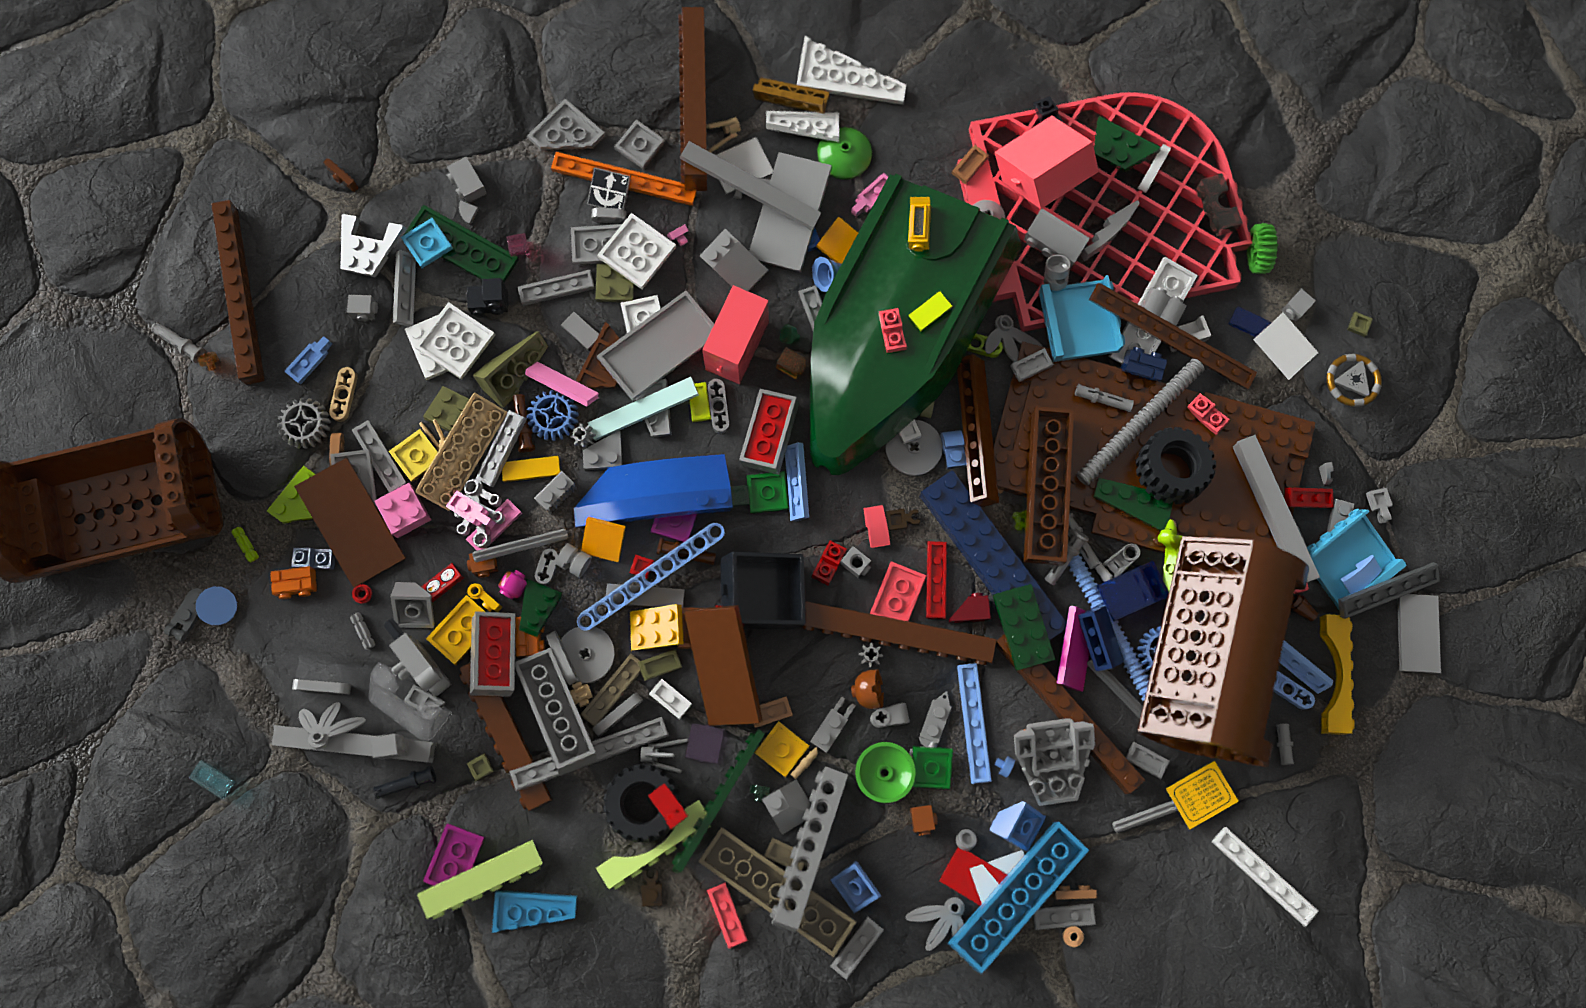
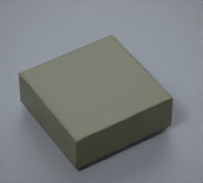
[1347,312,1373,337]
[467,754,495,781]

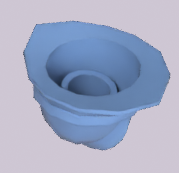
[812,256,841,292]

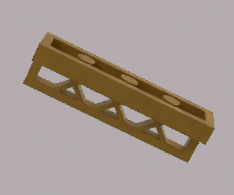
[753,77,830,114]

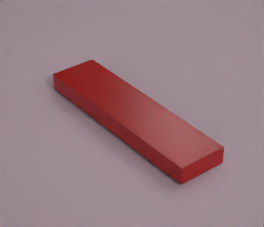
[926,541,947,619]

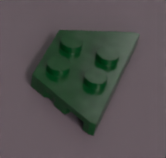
[1094,116,1161,172]

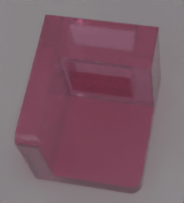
[507,233,531,258]

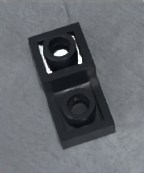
[1033,96,1065,124]

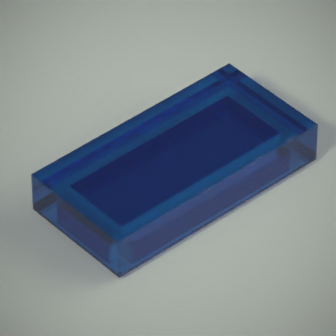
[1229,306,1271,337]

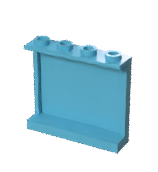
[1039,275,1125,362]
[1307,509,1407,610]

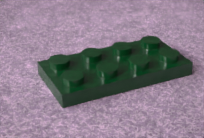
[993,584,1055,671]

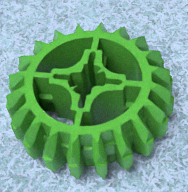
[1247,223,1278,274]

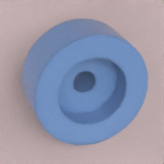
[995,756,1015,778]

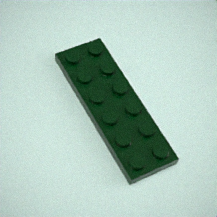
[404,205,519,282]

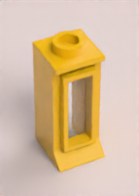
[908,197,931,252]

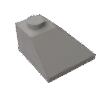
[390,582,435,628]
[762,779,811,835]

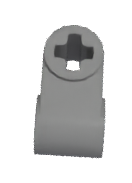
[1103,544,1140,578]
[870,703,910,728]

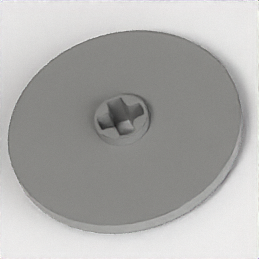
[885,420,943,476]
[556,625,615,684]

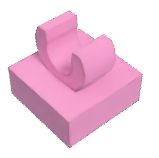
[667,224,689,246]

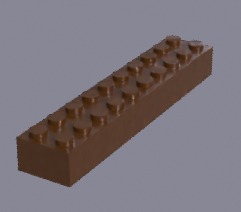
[679,7,707,191]

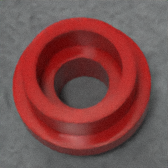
[352,584,372,604]

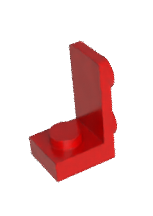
[649,784,688,829]

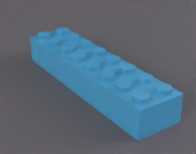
[948,822,1089,973]

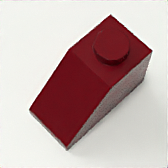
[949,593,990,624]

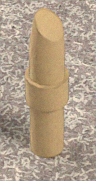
[790,747,818,779]

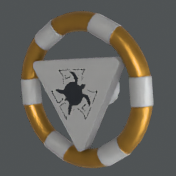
[1327,354,1382,407]

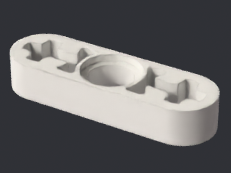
[1138,144,1171,193]

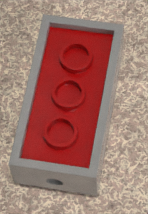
[739,389,799,475]
[470,611,515,697]

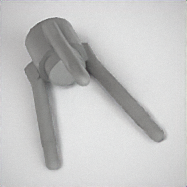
[641,739,689,773]

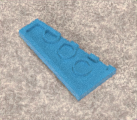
[492,890,577,933]

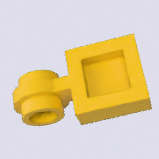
[467,583,503,613]

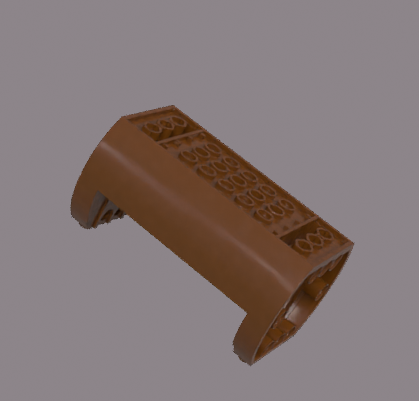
[0,418,223,583]
[1137,536,1309,767]

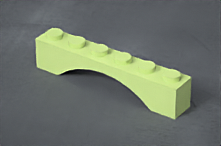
[596,800,710,890]

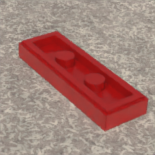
[1284,487,1334,508]

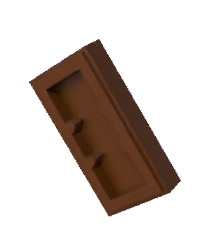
[323,158,359,193]

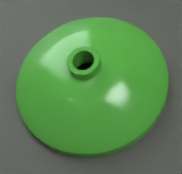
[817,127,872,179]
[855,742,916,803]

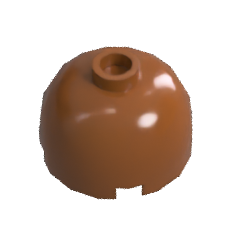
[851,669,884,709]

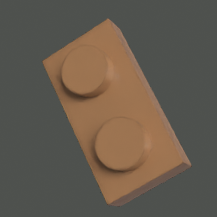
[754,696,793,728]
[1052,885,1097,899]

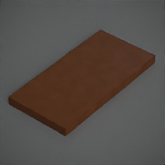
[294,457,406,588]
[684,605,763,725]

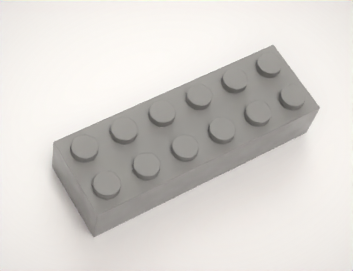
[515,648,597,776]

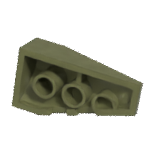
[473,331,548,408]

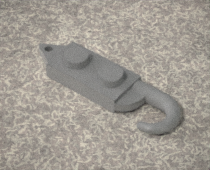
[909,691,951,758]

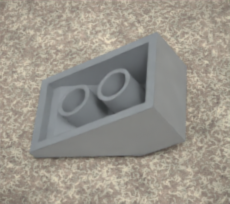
[700,229,769,292]

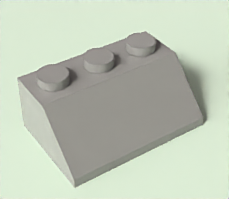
[1024,208,1090,270]

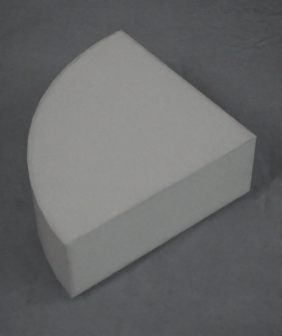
[459,200,479,226]
[1318,462,1334,485]

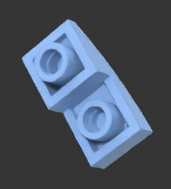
[1341,555,1382,594]

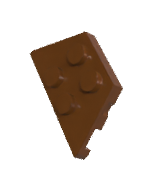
[576,322,620,389]

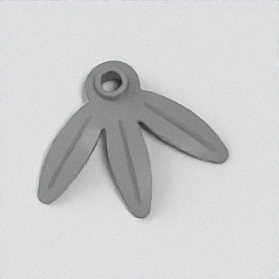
[985,315,1042,363]
[299,702,366,750]
[906,898,964,958]

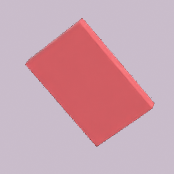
[870,561,927,621]

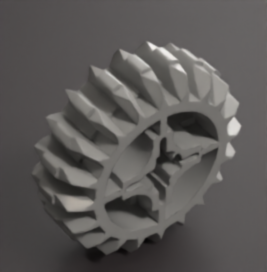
[277,398,331,449]

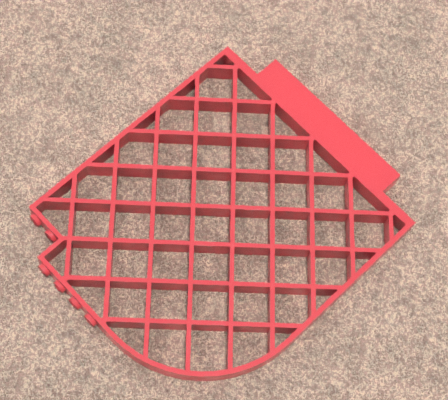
[957,93,1253,332]

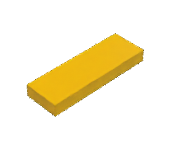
[502,456,561,482]

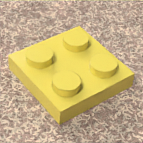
[389,429,438,482]

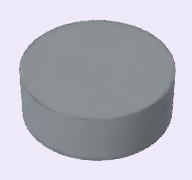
[956,829,977,851]

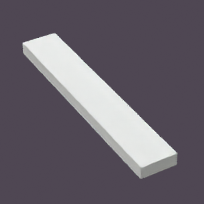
[1212,827,1319,926]

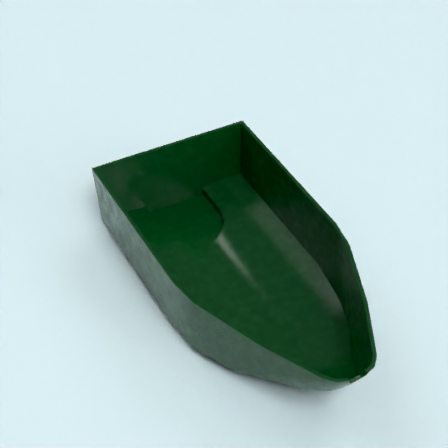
[810,174,1021,475]

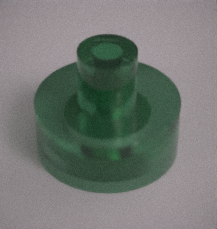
[780,324,800,344]
[749,785,770,803]

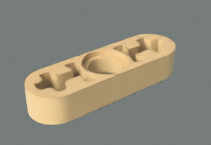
[329,367,357,422]

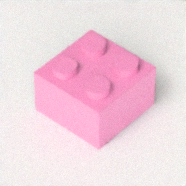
[374,483,431,538]

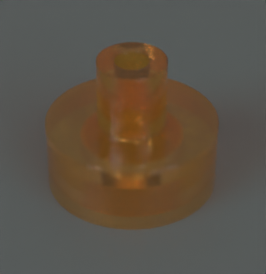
[197,352,219,371]

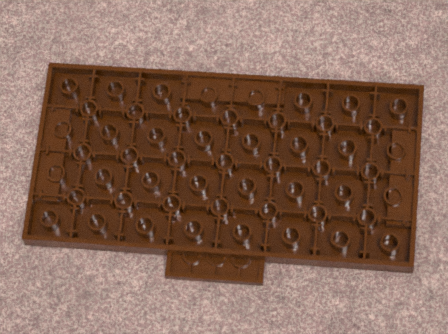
[993,341,1316,554]

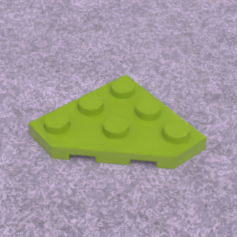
[267,466,315,523]

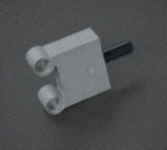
[384,618,452,697]

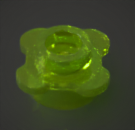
[1012,510,1026,530]

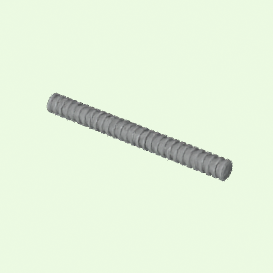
[1076,359,1205,485]

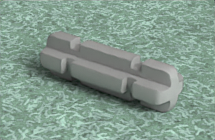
[350,612,375,650]

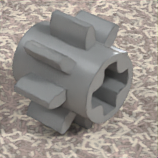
[570,424,596,448]
[858,643,883,668]

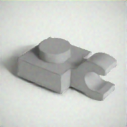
[1366,488,1393,524]

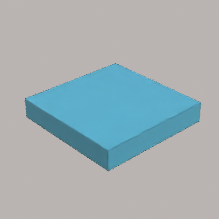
[401,218,453,268]

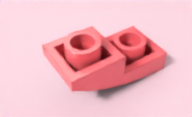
[879,308,907,353]
[1187,393,1230,435]
[863,505,890,548]

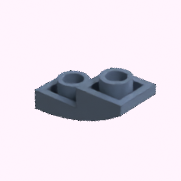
[291,548,336,570]

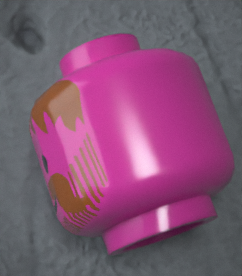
[498,570,527,600]

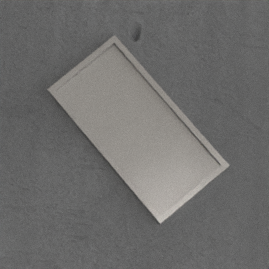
[749,152,832,273]
[597,291,714,401]

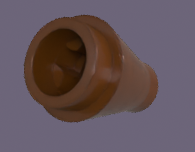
[1290,594,1318,622]

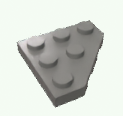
[527,99,605,150]

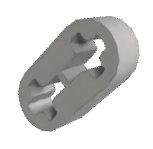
[591,208,627,224]
[535,549,558,585]

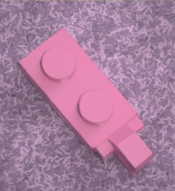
[851,173,888,217]
[446,491,496,529]

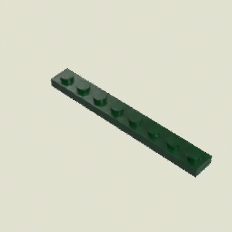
[672,729,765,874]

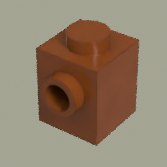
[467,553,498,578]
[910,805,938,836]

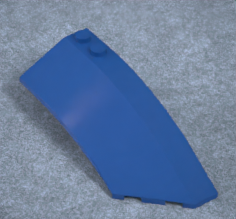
[574,454,733,528]

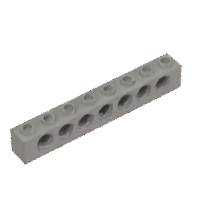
[770,767,848,932]

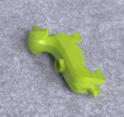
[1158,519,1182,596]

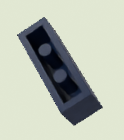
[1078,606,1124,671]

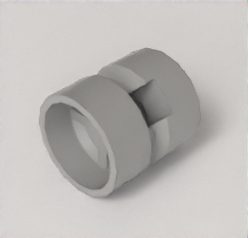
[1043,254,1071,291]
[555,543,592,578]

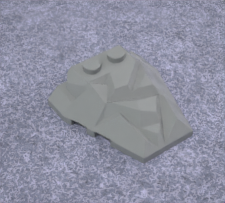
[1014,718,1095,806]

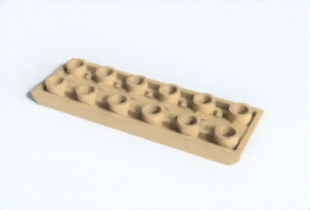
[415,392,507,511]

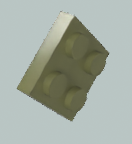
[595,264,634,302]
[423,386,469,432]

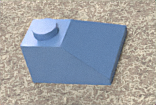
[990,801,1046,852]

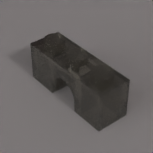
[1196,173,1243,236]

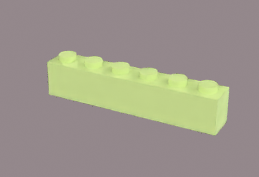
[417,840,543,919]

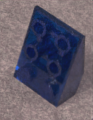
[1097,561,1169,621]

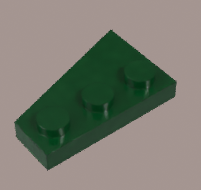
[519,579,562,637]

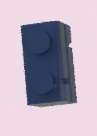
[1121,347,1167,382]

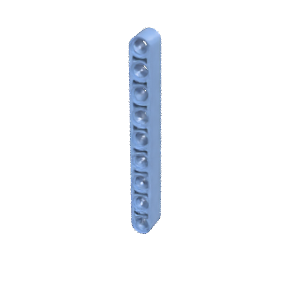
[577,523,725,631]

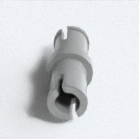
[1276,724,1294,765]

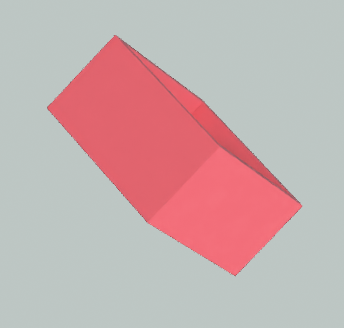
[995,116,1099,209]
[702,285,769,385]

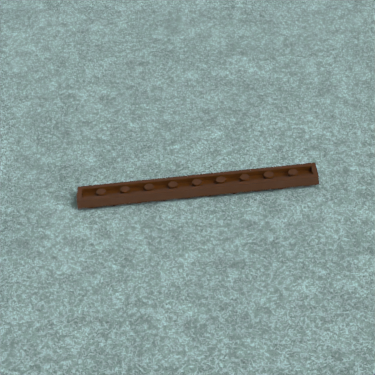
[1089,283,1257,389]

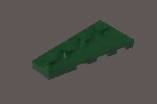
[1093,478,1173,532]

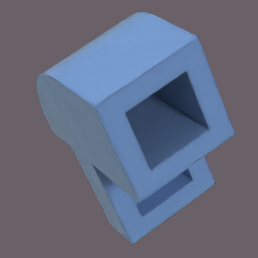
[940,430,967,469]

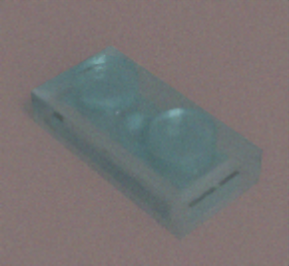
[189,760,235,799]

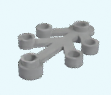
[454,479,505,549]

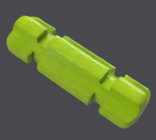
[231,527,259,562]

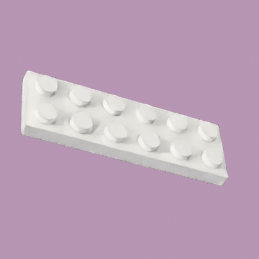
[1109,257,1198,364]

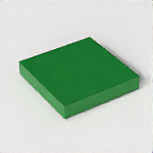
[747,472,789,514]
[912,746,953,789]

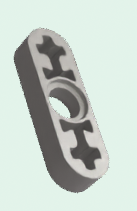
[708,379,729,434]
[546,631,579,685]
[292,679,351,695]
[592,692,643,737]

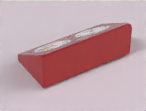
[421,563,464,602]

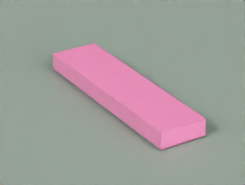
[525,362,599,406]

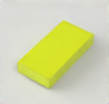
[909,291,952,331]
[689,382,711,422]

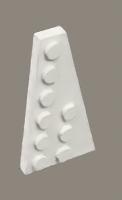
[797,36,906,105]

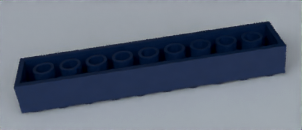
[919,470,1067,640]

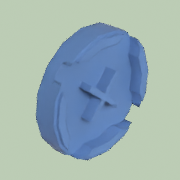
[196,586,237,625]

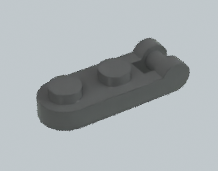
[164,588,204,642]

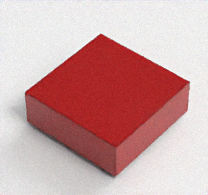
[629,555,654,579]

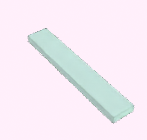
[588,377,699,441]

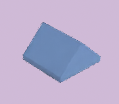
[831,861,881,913]

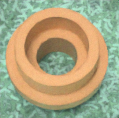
[1063,926,1084,947]

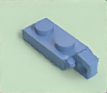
[284,336,332,385]

